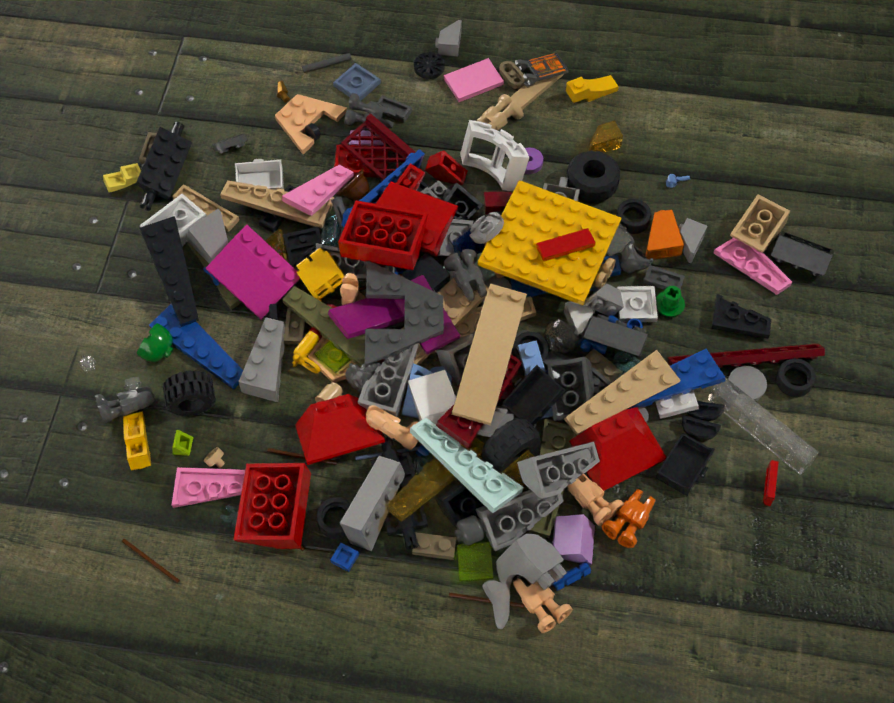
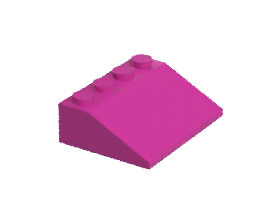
[205,225,300,320]

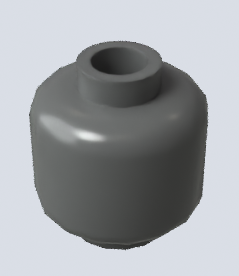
[454,515,486,546]

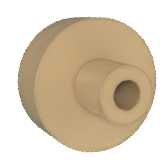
[203,447,225,468]

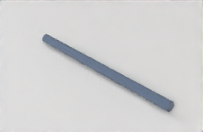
[355,446,420,460]

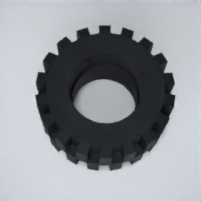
[163,370,216,416]

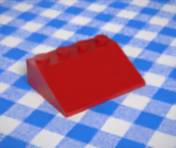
[376,181,458,257]
[338,200,428,270]
[234,463,311,549]

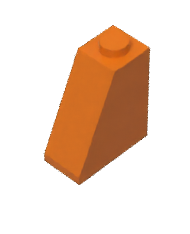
[645,210,684,260]

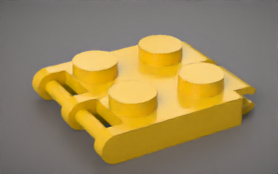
[296,248,345,301]

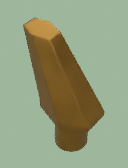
[277,81,290,103]

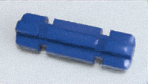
[552,562,591,590]

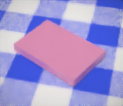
[444,58,504,102]

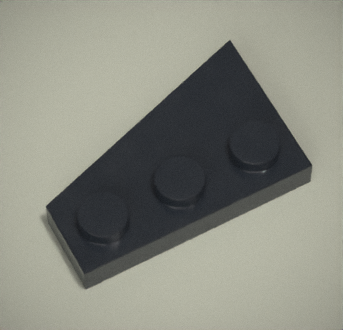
[711,294,772,339]

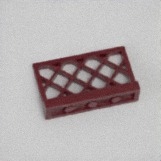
[341,113,415,181]

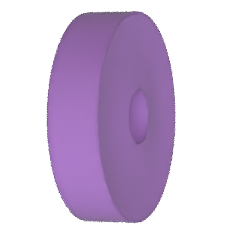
[525,148,543,174]

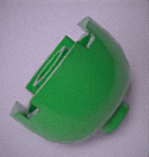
[137,323,174,362]

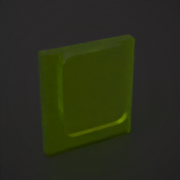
[315,341,351,373]
[457,542,493,582]

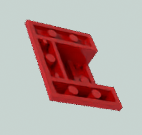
[295,394,385,465]
[569,407,667,491]

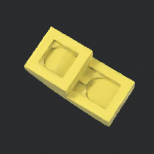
[103,163,141,192]

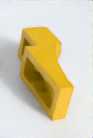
[566,75,619,103]
[123,411,151,471]

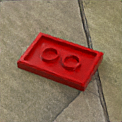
[334,145,389,178]

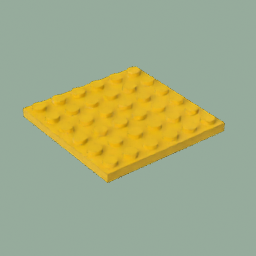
[477,180,621,306]

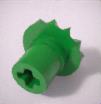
[656,286,685,318]

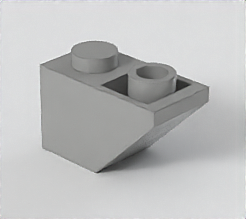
[584,284,624,316]

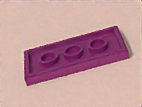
[393,275,460,355]
[328,298,405,339]

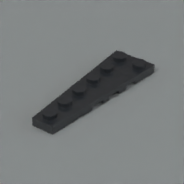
[140,216,199,327]

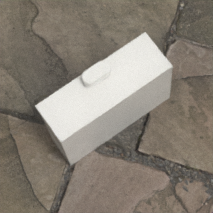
[235,159,284,190]

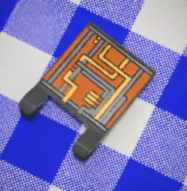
[515,53,569,87]

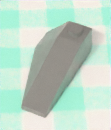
[358,343,419,417]

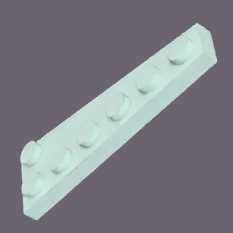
[410,418,523,513]

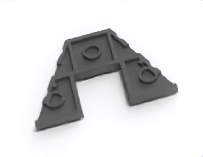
[365,261,444,367]

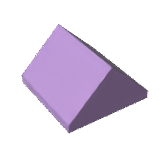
[553,514,595,566]

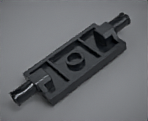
[135,122,192,211]
[370,435,428,550]

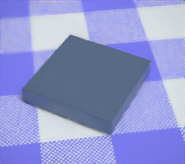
[333,63,381,101]

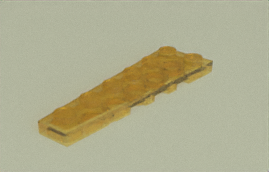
[387,438,485,522]

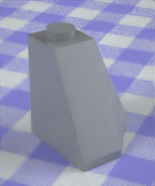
[186,208,228,264]

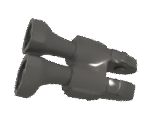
[344,93,397,128]
[444,249,487,301]
[95,386,155,424]

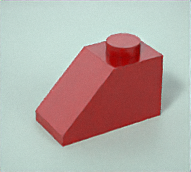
[425,150,468,185]

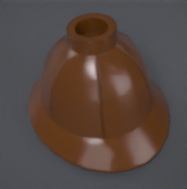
[335,169,369,201]

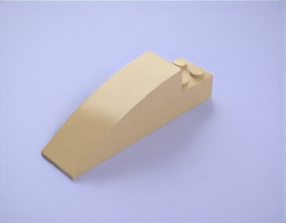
[452,284,527,426]

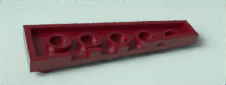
[436,354,522,448]

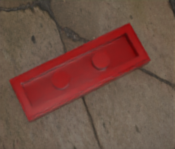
[536,228,596,261]

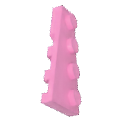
[282,165,354,216]
[714,238,792,295]
[171,467,245,508]

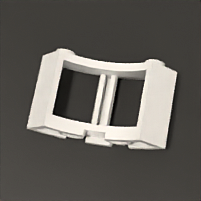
[460,120,529,191]

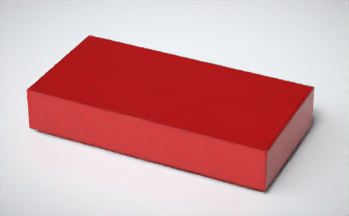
[763,460,779,506]

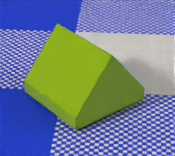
[172,430,193,456]

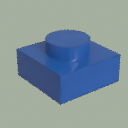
[330,543,359,572]

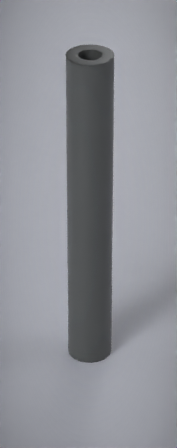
[302,53,352,73]

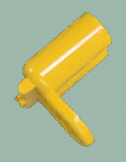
[292,331,321,374]

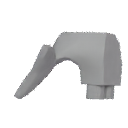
[482,534,567,629]

